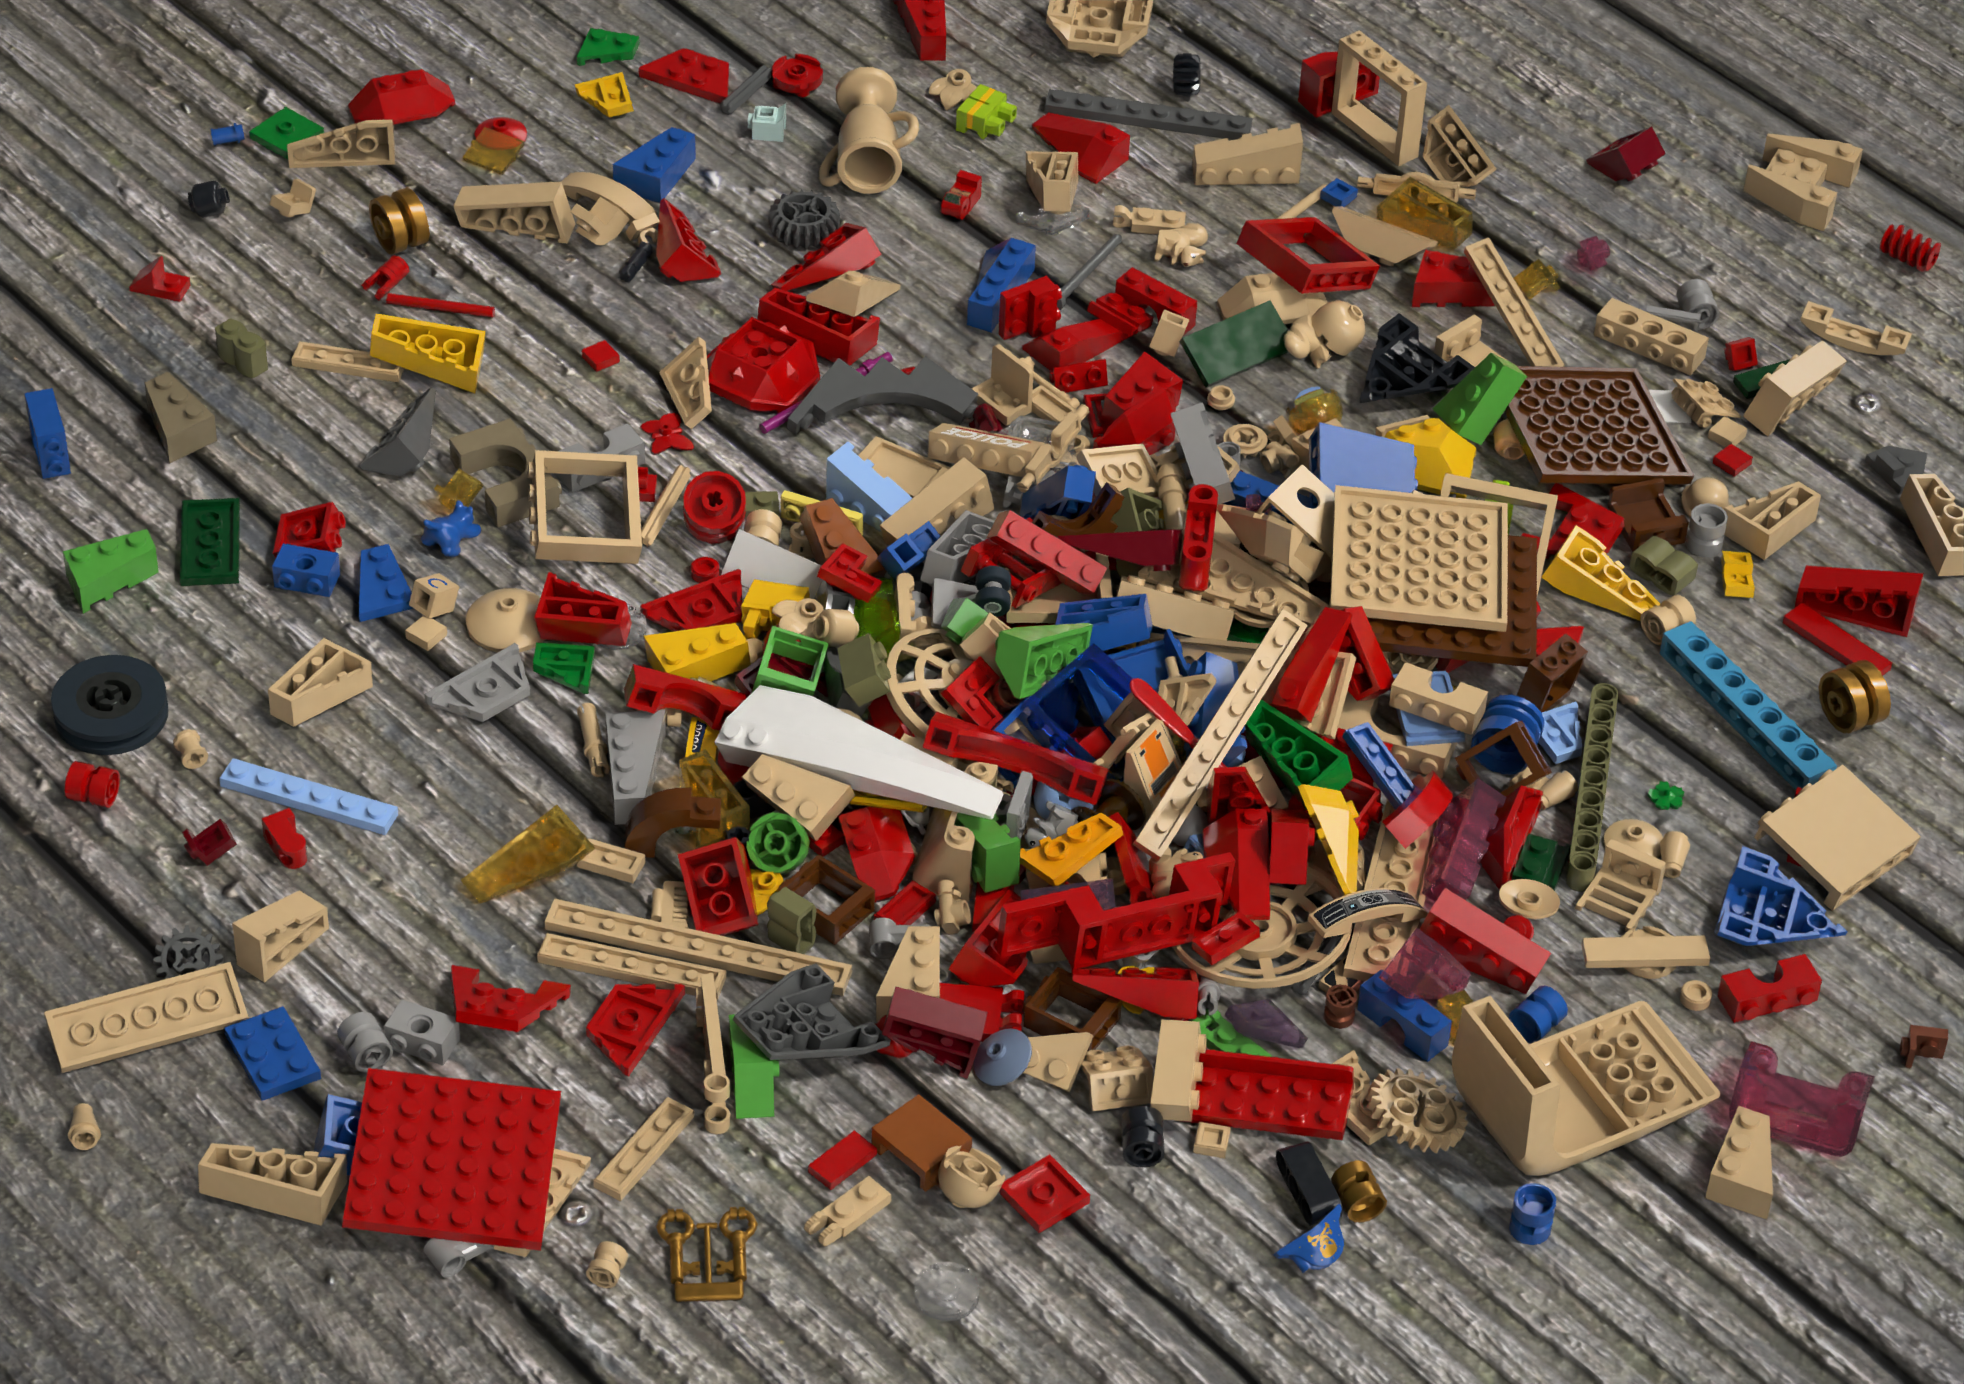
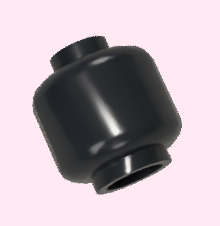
[188,180,230,218]

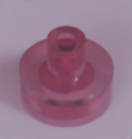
[1246,494,1272,513]

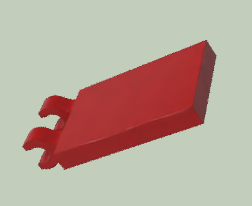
[1109,812,1156,904]
[940,983,1025,1042]

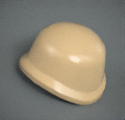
[1681,477,1730,517]

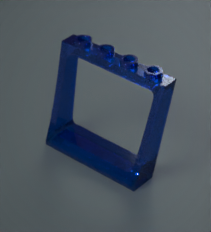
[1020,643,1173,782]

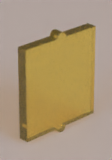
[463,127,525,175]

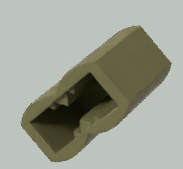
[215,319,268,378]
[1629,536,1698,596]
[767,887,816,954]

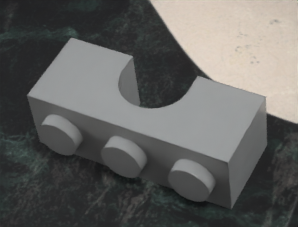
[555,423,645,493]

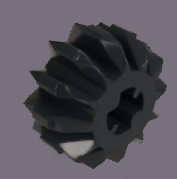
[1173,53,1201,97]

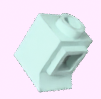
[748,103,786,142]

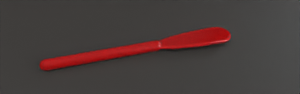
[1129,678,1271,823]

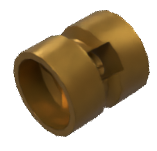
[1331,1160,1387,1223]

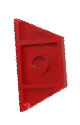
[639,48,729,104]
[640,569,742,631]
[586,984,685,1077]

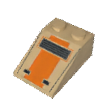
[1124,719,1182,826]

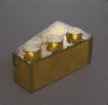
[679,749,750,849]

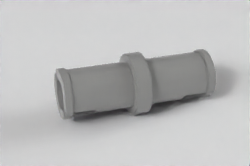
[1198,974,1221,1016]

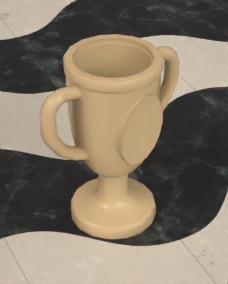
[819,67,919,194]

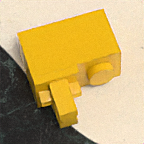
[741,579,811,639]

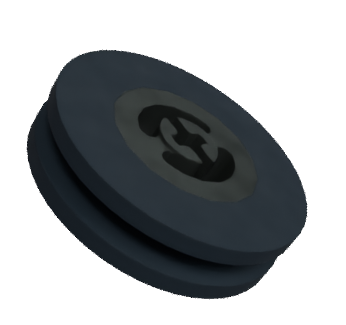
[51,655,169,755]

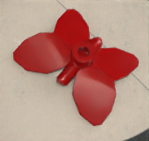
[641,413,694,454]

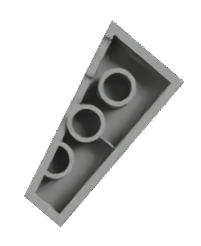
[605,709,666,825]

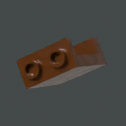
[1608,478,1689,552]

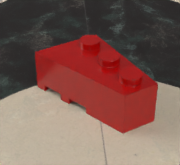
[1412,250,1495,307]
[1101,351,1183,426]
[534,572,632,646]
[1269,808,1315,885]

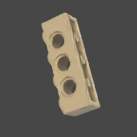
[1594,298,1709,376]

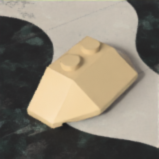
[1423,105,1497,188]
[1332,206,1438,266]
[1217,273,1328,324]

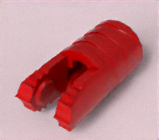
[361,255,409,301]

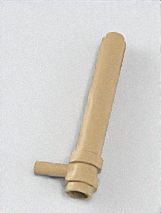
[1156,464,1187,594]

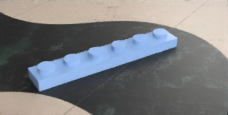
[219,758,398,835]

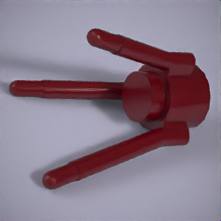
[969,403,1006,435]

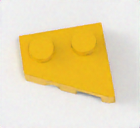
[575,72,634,118]

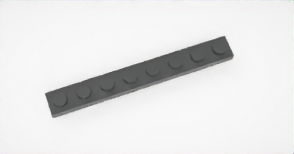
[1044,89,1253,140]

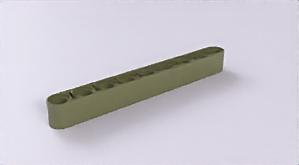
[1566,683,1618,892]

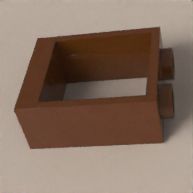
[1516,634,1588,713]
[1455,721,1552,810]
[778,854,875,945]
[1022,967,1122,1051]

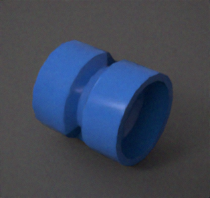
[1509,985,1568,1043]
[1509,1183,1556,1245]

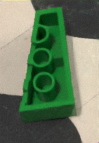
[1245,700,1353,810]

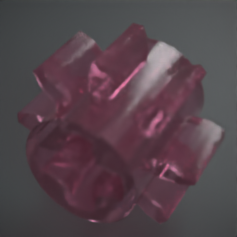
[1577,236,1610,271]

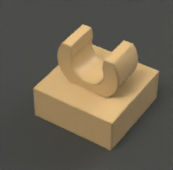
[626,212,660,244]
[1267,415,1297,449]

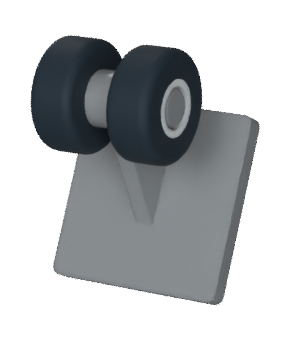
[931,566,1011,629]

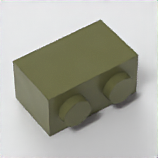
[837,633,891,707]

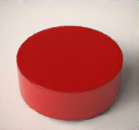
[691,557,720,583]

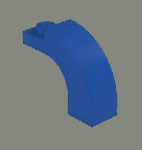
[877,521,941,581]

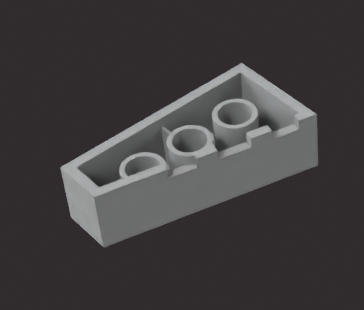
[920,510,998,587]

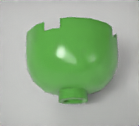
[746,812,810,874]

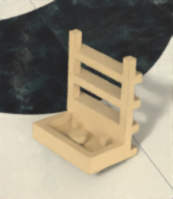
[1093,692,1157,769]
[1575,839,1666,931]

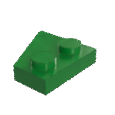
[577,28,640,66]
[533,642,595,694]

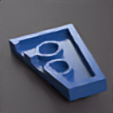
[359,544,413,622]

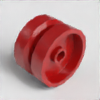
[683,471,746,544]

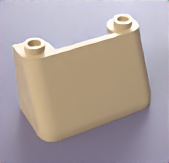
[913,762,998,902]

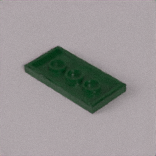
[1179,300,1288,388]
[180,498,240,586]

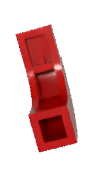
[1382,770,1453,849]

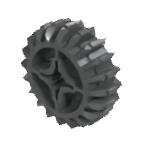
[768,189,840,249]

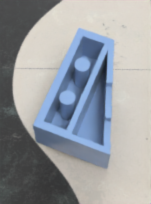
[826,441,912,531]

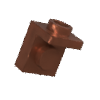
[1900,1025,1948,1068]

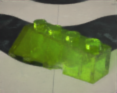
[854,578,901,660]

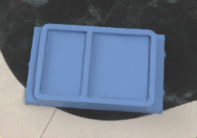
[1393,671,1465,746]

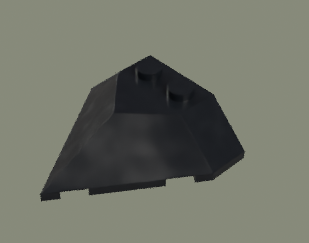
[1360,313,1475,403]

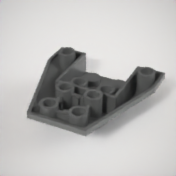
[733,963,891,1060]

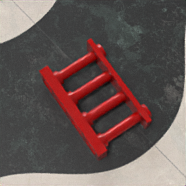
[961,517,1062,608]

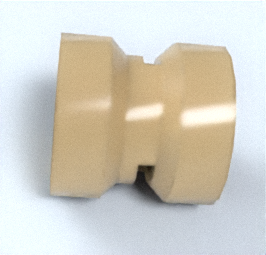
[586,1241,628,1288]

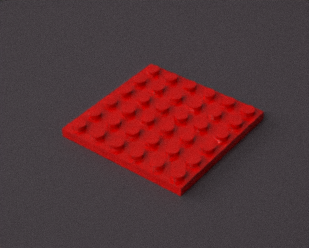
[342,1068,561,1251]

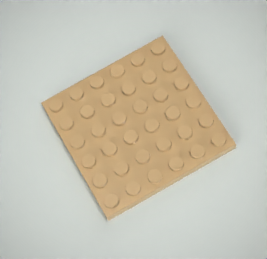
[1330,485,1508,632]

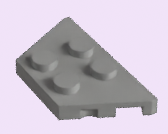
[424,643,530,722]

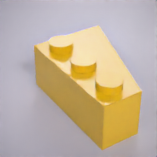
[644,623,751,681]

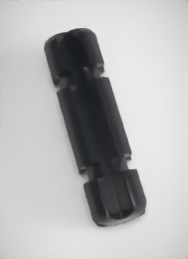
[619,242,653,282]

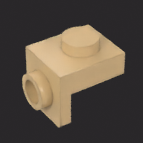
[269,179,316,217]

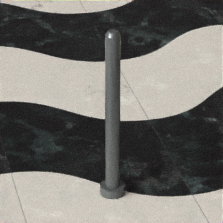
[1057,234,1122,310]

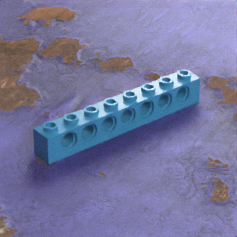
[1660,621,1837,790]

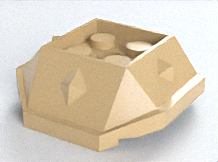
[1046,0,1153,58]

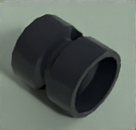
[1122,1106,1165,1167]

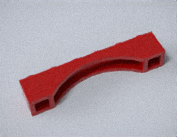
[922,712,1109,805]

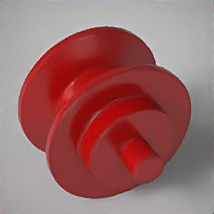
[1503,915,1534,940]

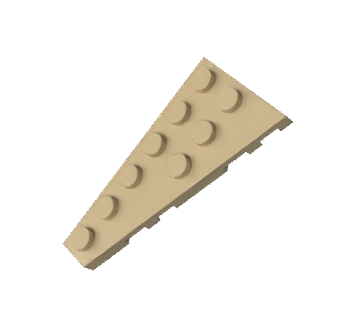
[1138,528,1330,629]

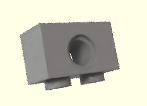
[384,999,460,1065]

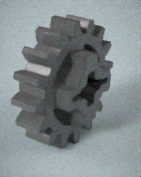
[153,925,223,979]

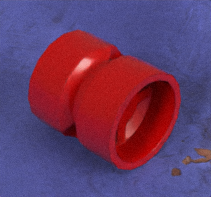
[64,761,120,808]

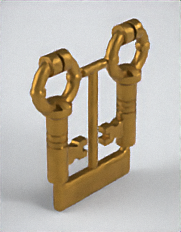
[656,1207,758,1302]

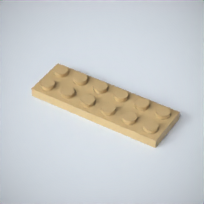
[44,962,249,1073]

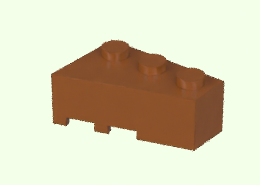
[799,498,887,577]

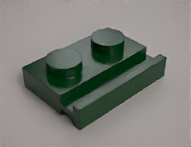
[1512,833,1571,891]

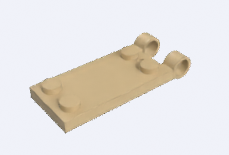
[695,973,730,1134]

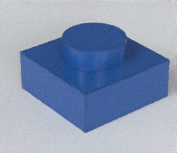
[1320,178,1358,207]

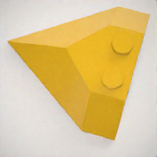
[1384,418,1476,499]

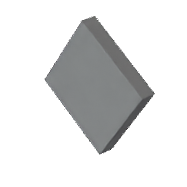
[1006,771,1033,840]

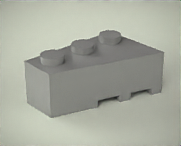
[1170,402,1235,505]

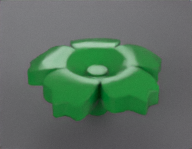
[1647,781,1684,810]

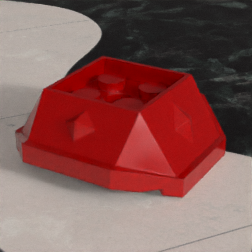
[707,317,820,413]

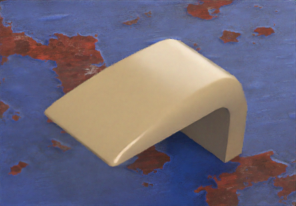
[1452,995,1720,1176]

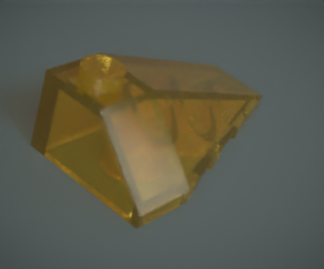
[461,805,595,904]

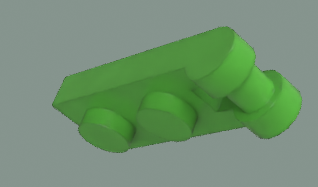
[1189,1009,1272,1057]

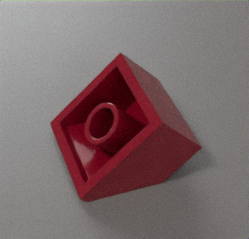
[1586,126,1666,181]

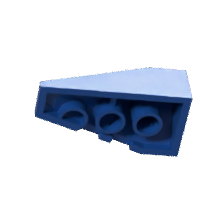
[314,1094,362,1175]

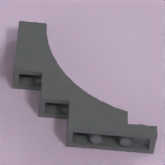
[787,356,978,435]

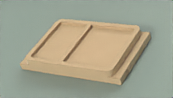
[858,436,951,498]

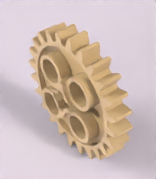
[1366,1068,1468,1153]

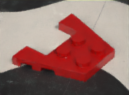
[1521,483,1624,559]
[450,965,571,1032]

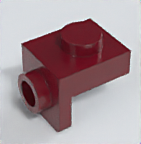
[182,819,237,866]

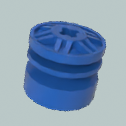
[1471,695,1545,774]

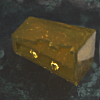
[1377,177,1472,249]

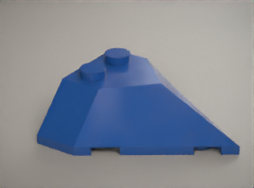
[1714,846,1848,946]

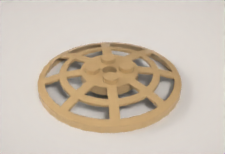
[885,629,1048,765]
[1172,854,1353,989]

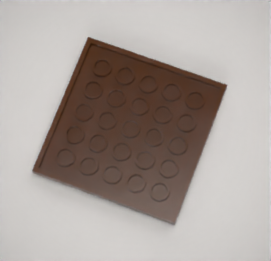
[1504,366,1694,485]
[1367,535,1537,667]

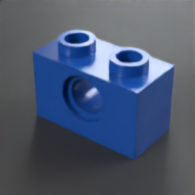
[272,543,340,597]

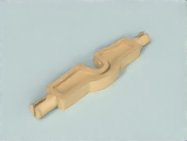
[1357,172,1476,203]
[1017,404,1089,493]

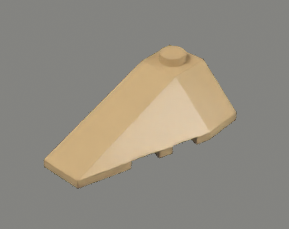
[287,119,395,168]
[806,271,901,317]

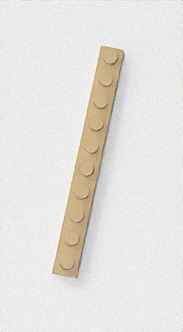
[1133,609,1308,861]
[545,899,852,996]

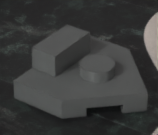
[1865,445,1927,494]

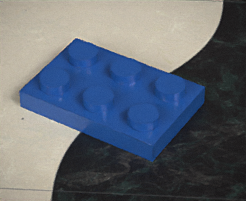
[224,1006,321,1101]

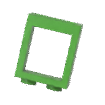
[751,625,829,696]

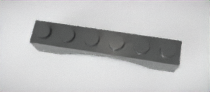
[814,580,868,718]

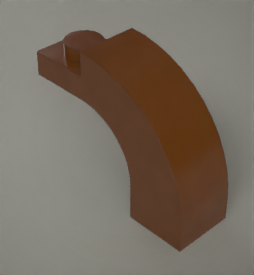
[1032,482,1125,553]
[624,788,721,858]

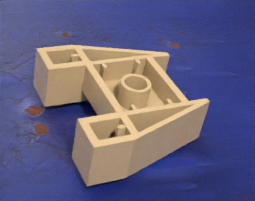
[1744,133,1863,231]

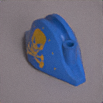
[1273,1204,1344,1273]

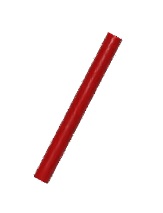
[386,293,495,318]

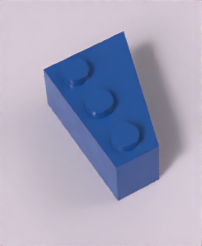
[613,127,696,203]
[1055,594,1152,655]

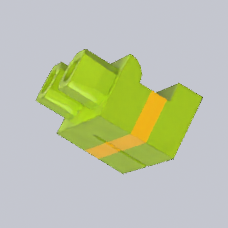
[956,84,1017,140]

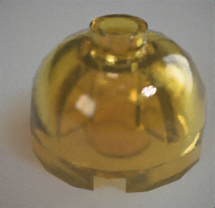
[1286,389,1343,435]

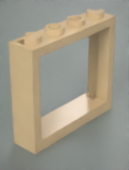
[1331,30,1427,167]
[527,450,642,564]
[1440,473,1558,596]

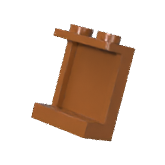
[871,1094,972,1192]

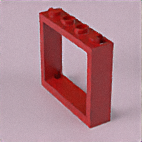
[1236,217,1380,294]

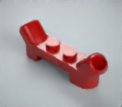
[1179,484,1218,592]

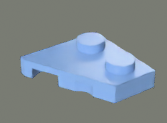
[1539,701,1582,764]

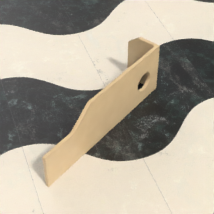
[1256,465,1334,559]

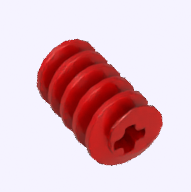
[1880,224,1941,272]

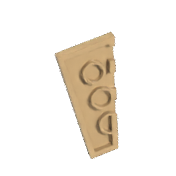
[494,1148,591,1257]

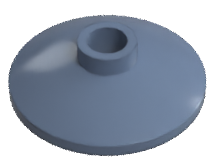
[974,1029,1032,1086]

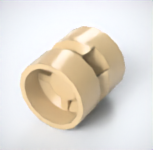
[744,509,782,546]
[1640,595,1696,645]

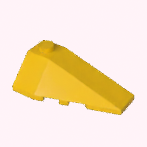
[1541,525,1660,621]
[1298,784,1359,895]

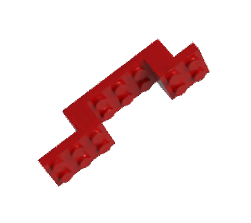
[996,852,1236,970]

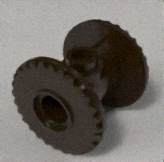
[1071,779,1146,857]

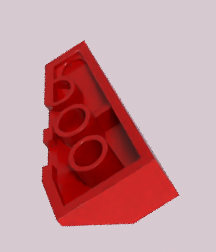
[1202,808,1270,920]

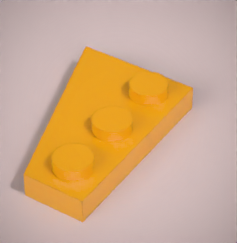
[1020,813,1124,888]

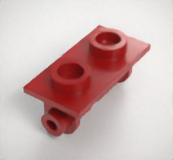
[1049,359,1108,393]

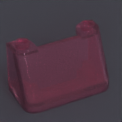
[1729,1041,1875,1157]

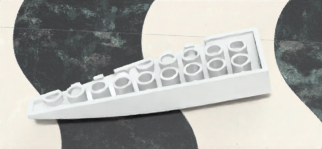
[715,685,1004,820]

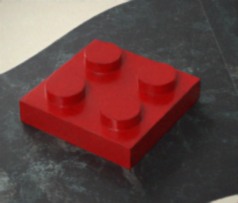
[998,1154,1090,1233]

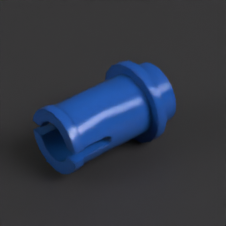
[211,123,245,146]

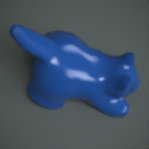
[421,500,482,557]

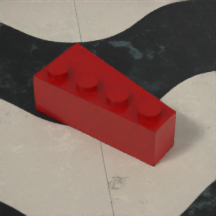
[757,288,880,366]
[1794,565,1924,637]

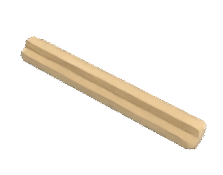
[641,465,691,546]

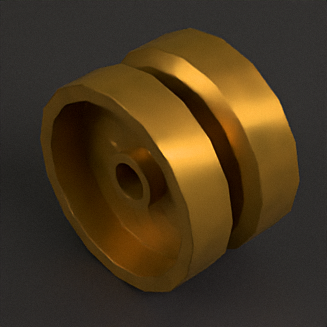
[369,187,430,255]
[1819,660,1891,733]

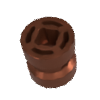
[983,679,1023,715]
[1324,984,1357,1029]

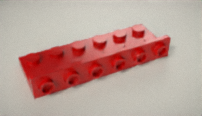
[1174,1049,1354,1140]

